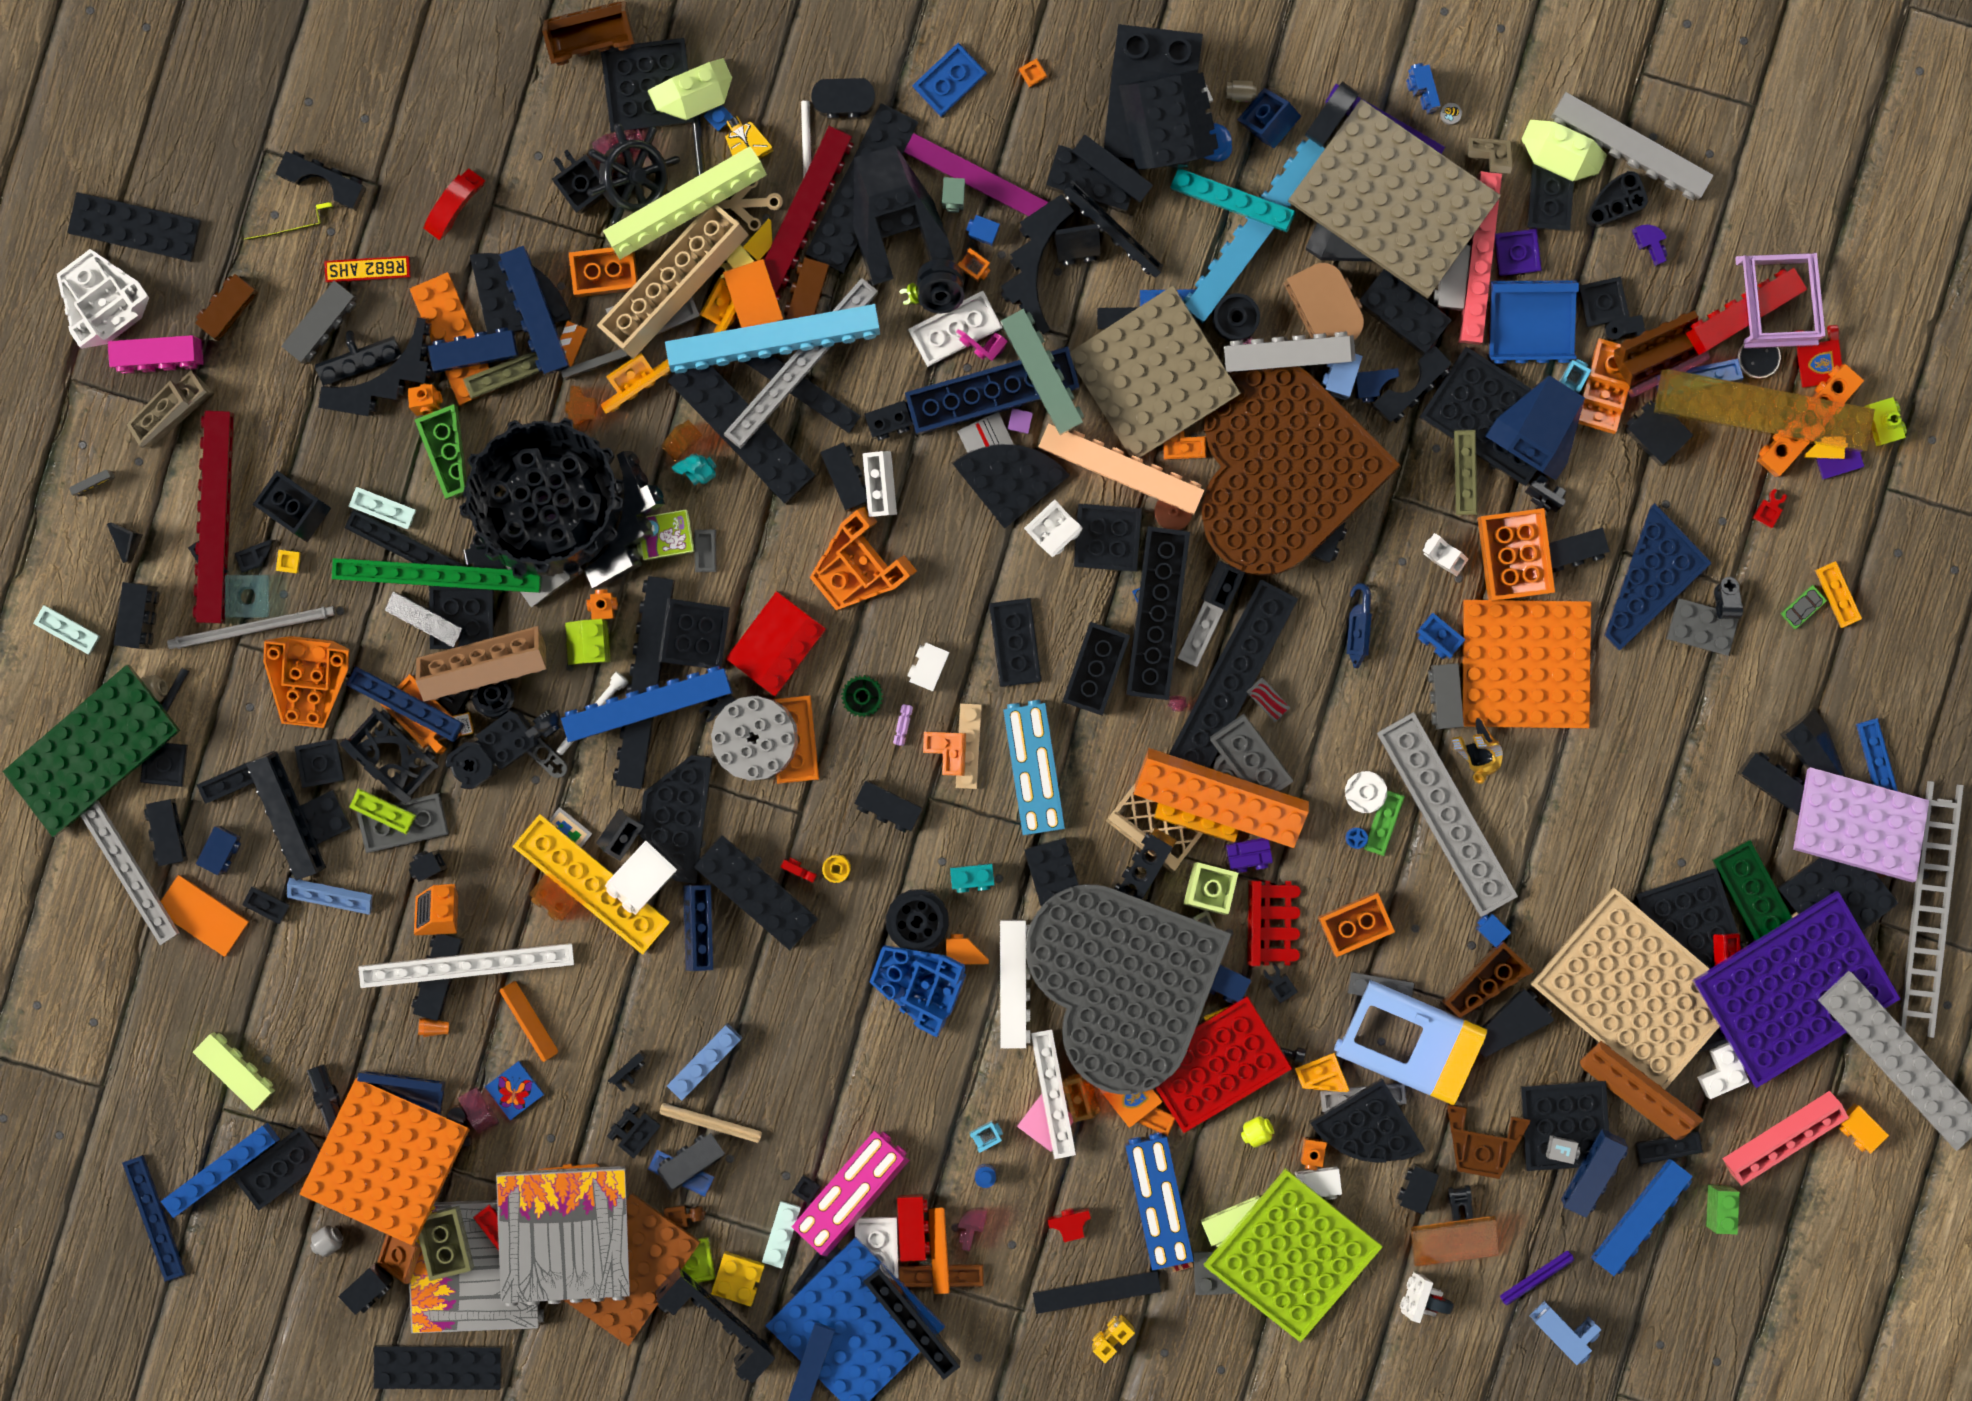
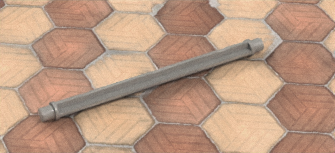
[167,606,335,649]

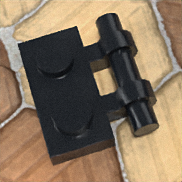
[607,1103,661,1159]

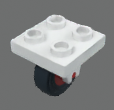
[1400,1272,1454,1323]

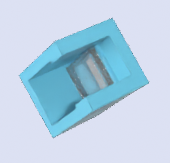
[1559,359,1591,393]
[969,1120,1003,1153]

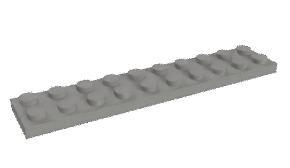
[1377,712,1518,917]
[1818,971,1972,1151]

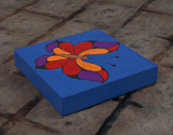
[485,1061,544,1120]

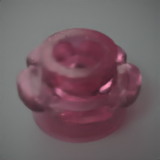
[1167,696,1188,712]

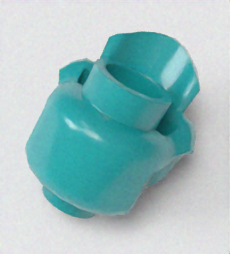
[671,453,717,486]

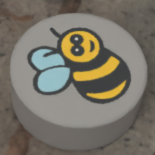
[1440,103,1462,125]

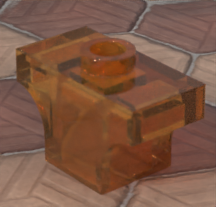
[565,386,597,430]
[661,419,702,461]

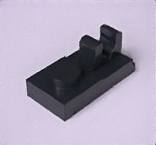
[608,1050,646,1092]

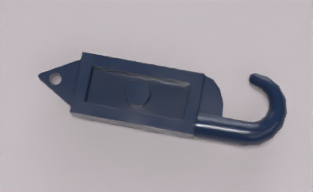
[1347,583,1372,668]

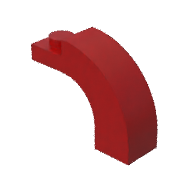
[423,168,486,240]

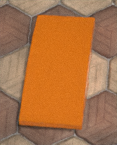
[1578,338,1631,434]

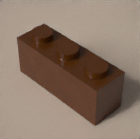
[784,258,830,320]
[195,274,258,341]

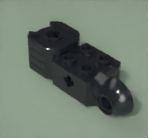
[446,710,561,789]

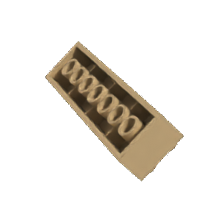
[597,204,749,359]

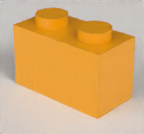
[1839,1103,1889,1153]

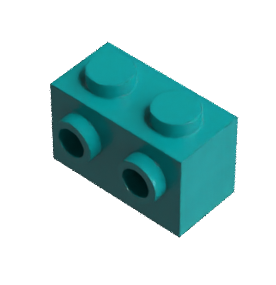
[950,863,994,893]

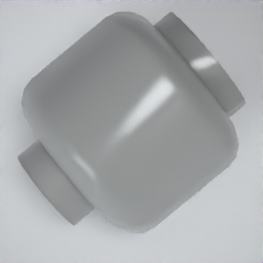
[310,1225,343,1257]

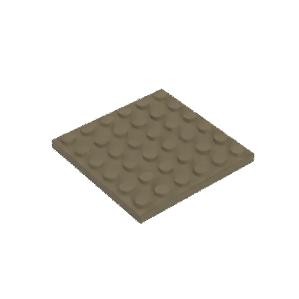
[1070,285,1241,458]

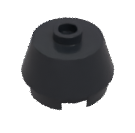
[472,680,515,719]

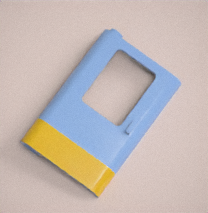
[1334,980,1487,1105]

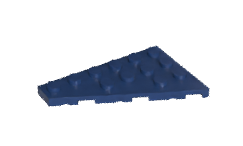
[1604,503,1711,651]

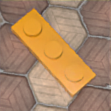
[1815,561,1862,628]

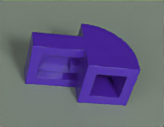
[1632,225,1667,266]

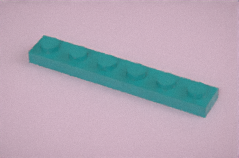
[1170,168,1295,232]

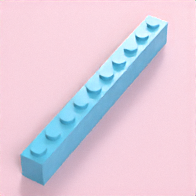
[665,304,880,373]

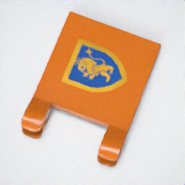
[1098,1088,1163,1128]

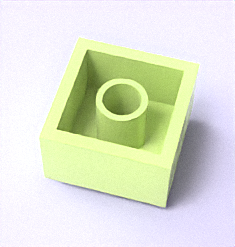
[1183,863,1238,915]

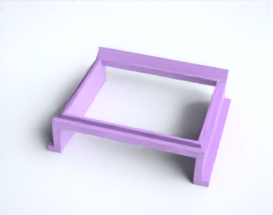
[1735,253,1825,348]

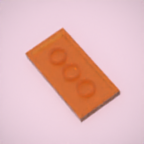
[1411,1216,1499,1267]

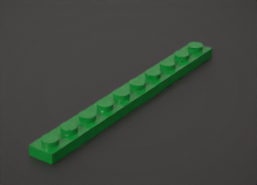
[331,558,542,593]

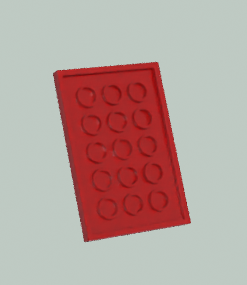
[1155,996,1292,1133]

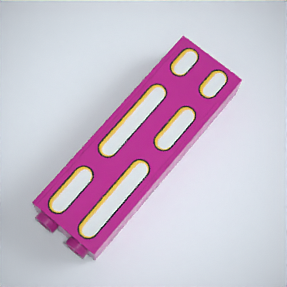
[791,1131,910,1256]

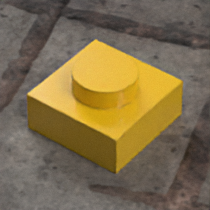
[276,550,301,574]

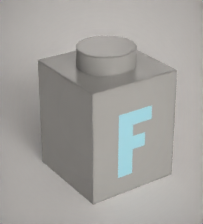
[1546,1135,1580,1164]

